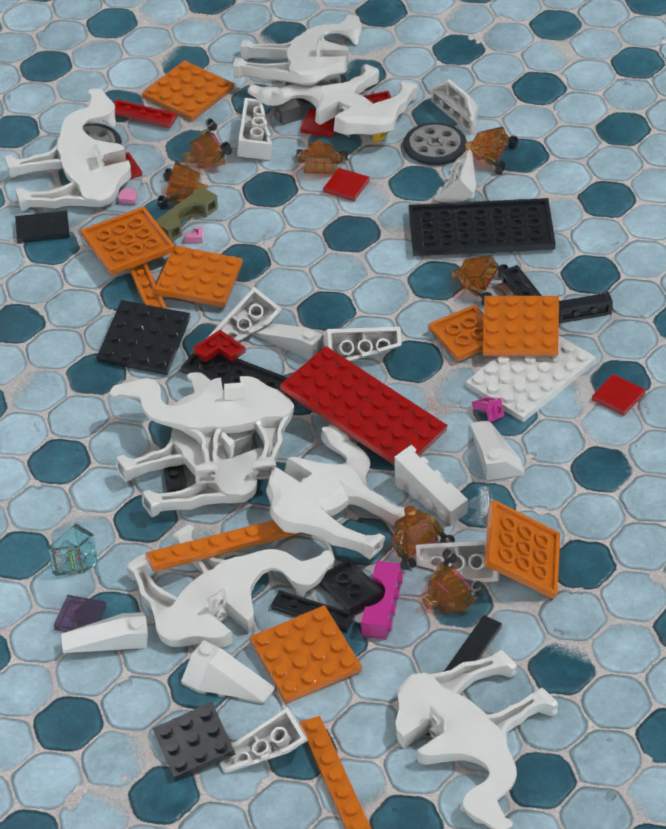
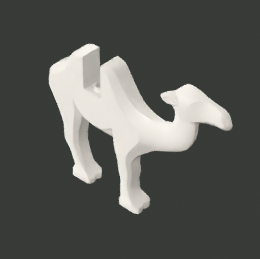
[233,15,362,86]
[248,64,418,137]
[4,88,131,212]
[116,372,263,517]
[110,376,294,484]
[266,424,418,560]
[126,524,334,647]
[395,650,558,829]

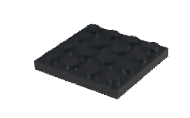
[96,300,191,375]

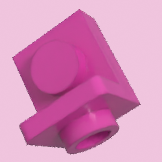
[472,397,504,421]

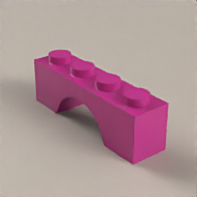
[361,561,404,640]

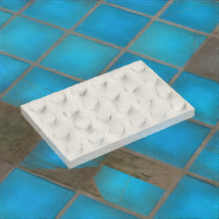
[465,336,596,423]

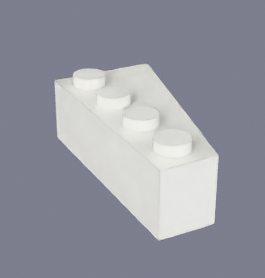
[237,98,272,160]
[323,327,402,362]
[395,445,468,525]

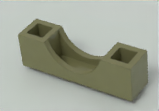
[155,187,218,242]

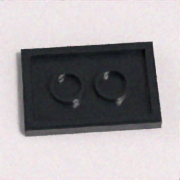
[15,210,70,243]
[319,559,384,614]

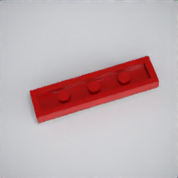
[114,99,177,128]

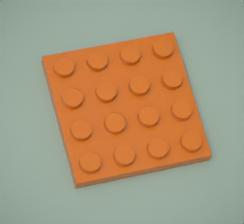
[142,60,235,122]
[80,206,175,276]
[155,245,243,308]
[483,296,559,356]
[484,499,560,599]
[249,605,362,704]

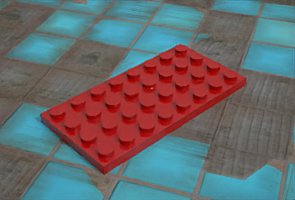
[280,346,448,465]

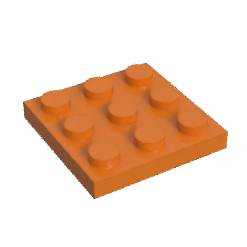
[428,304,484,362]

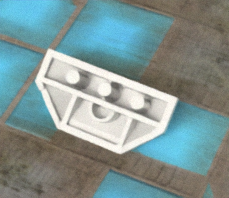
[431,79,478,135]

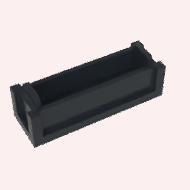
[501,265,542,296]
[559,291,613,323]

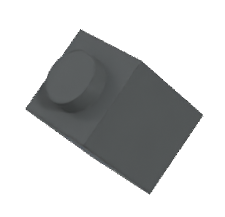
[274,98,301,125]

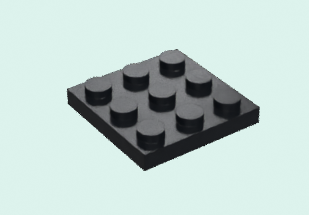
[153,702,236,782]

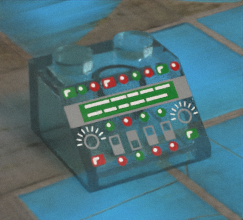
[48,523,98,576]

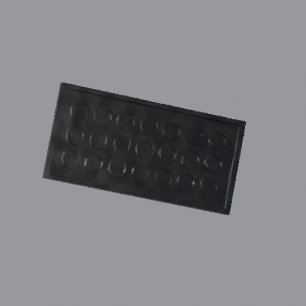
[408,198,556,256]

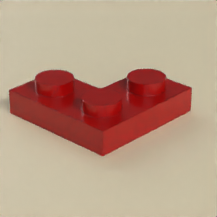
[192,330,246,362]

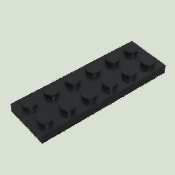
[181,353,289,397]

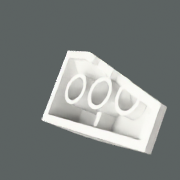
[434,149,476,203]
[207,287,282,342]
[252,323,324,360]
[470,421,525,481]
[416,540,500,582]
[61,612,148,653]
[181,640,275,705]
[219,707,308,773]

